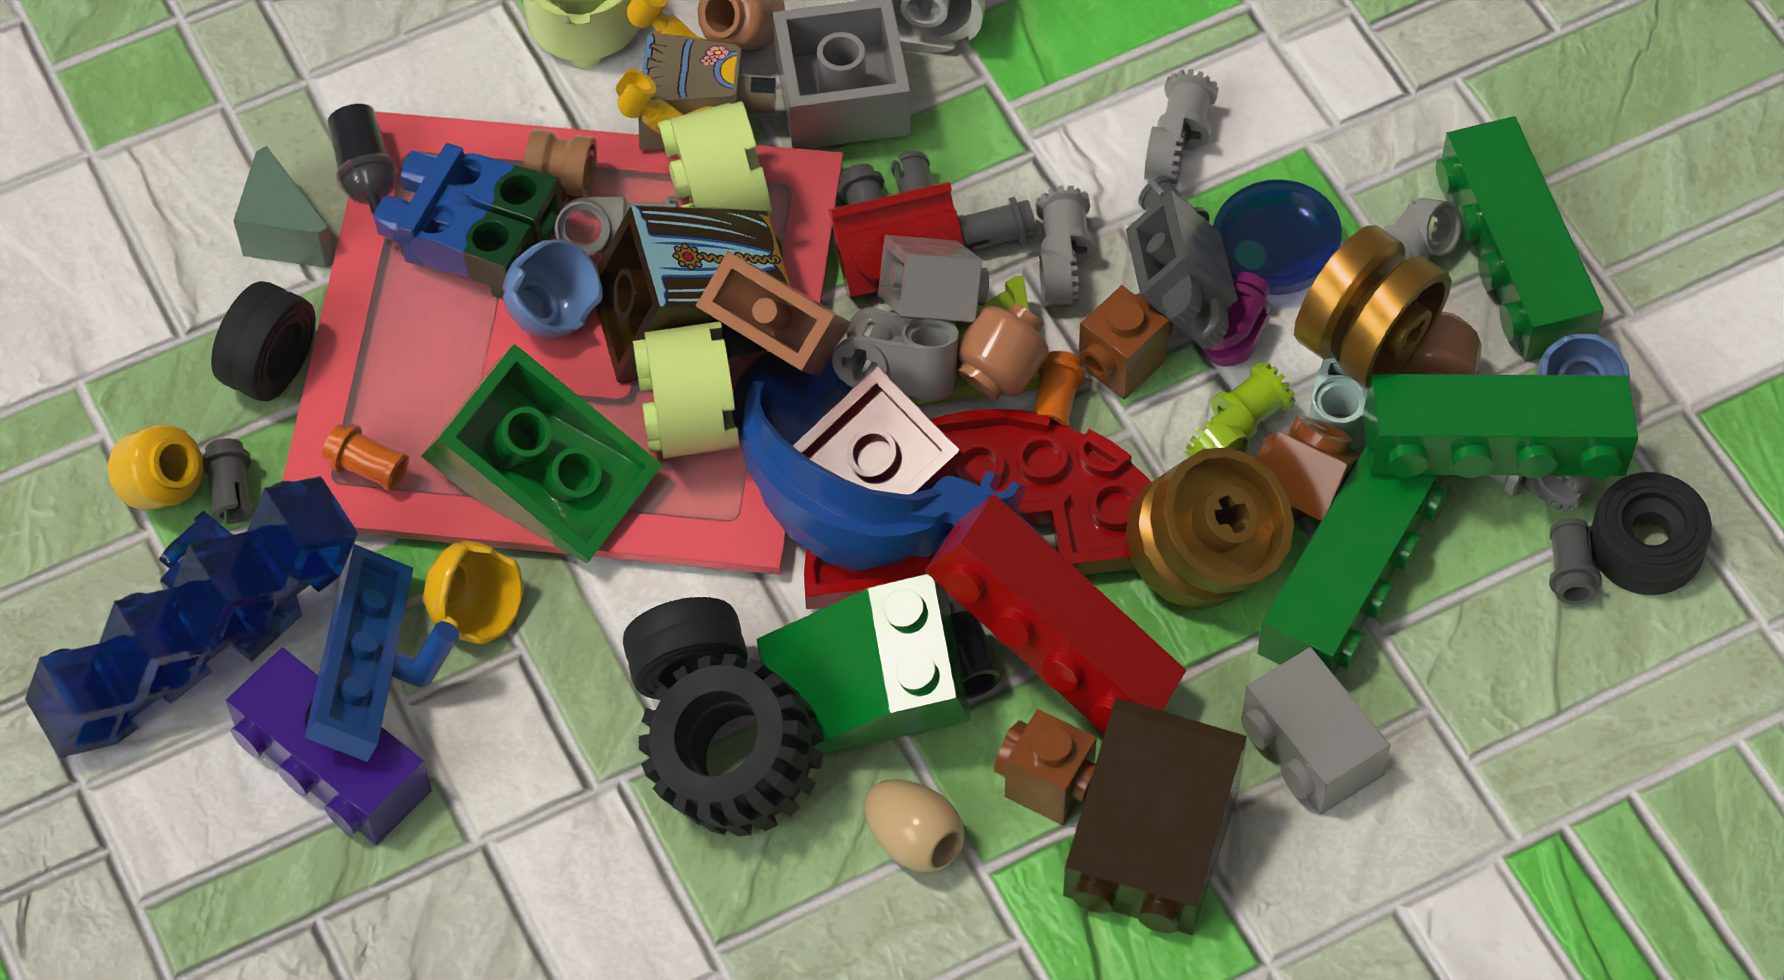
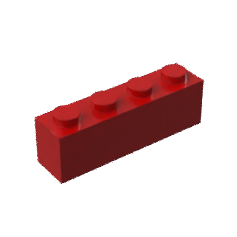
[924,494,1186,734]

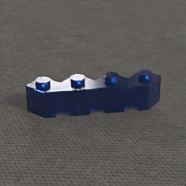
[25,476,358,758]

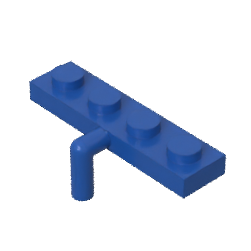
[305,544,459,762]

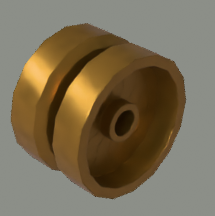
[1294,225,1452,390]
[1125,447,1294,609]

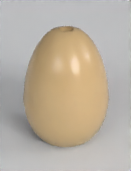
[864,779,965,872]

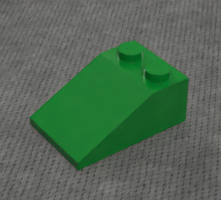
[421,344,663,563]
[756,574,971,755]

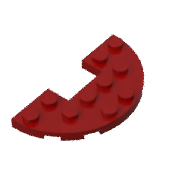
[804,409,1151,610]

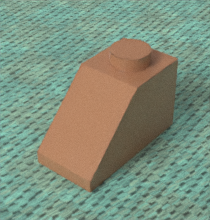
[696,251,851,377]

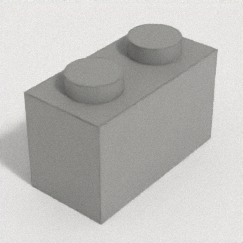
[878,235,989,322]
[1241,647,1391,815]

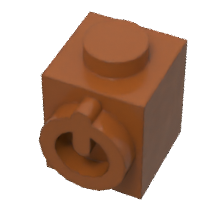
[1078,285,1173,400]
[1256,415,1361,521]
[994,708,1097,826]

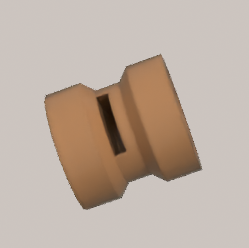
[524,129,597,197]

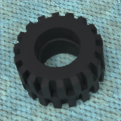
[639,654,823,836]

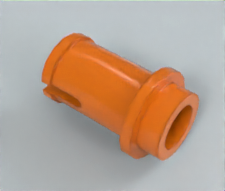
[1033,350,1086,427]
[322,424,409,491]

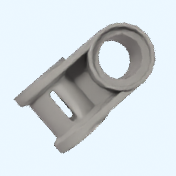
[832,308,959,401]

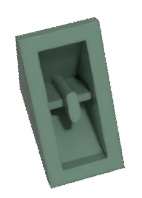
[233,146,335,268]

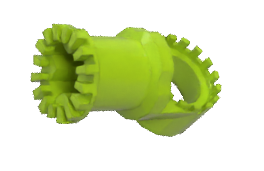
[1185,362,1296,458]

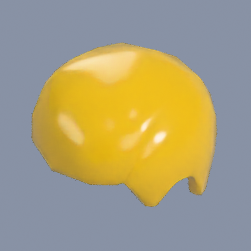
[422,540,524,645]

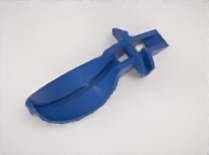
[741,381,1044,571]

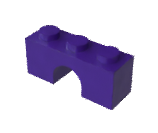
[226,647,432,846]

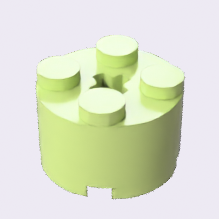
[523,0,639,68]
[658,101,773,218]
[633,321,739,459]

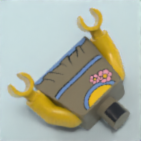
[616,0,776,150]

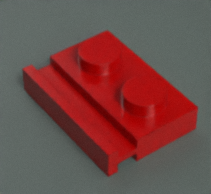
[828,182,964,297]

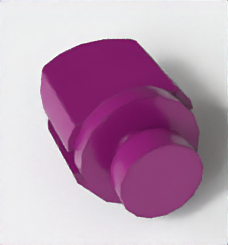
[1204,272,1270,367]

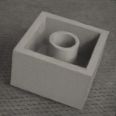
[773,0,911,149]

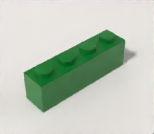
[1435,116,1604,362]
[1363,374,1639,479]
[1257,445,1450,675]

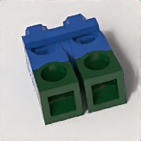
[374,142,564,299]

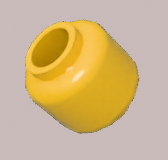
[107,424,204,511]

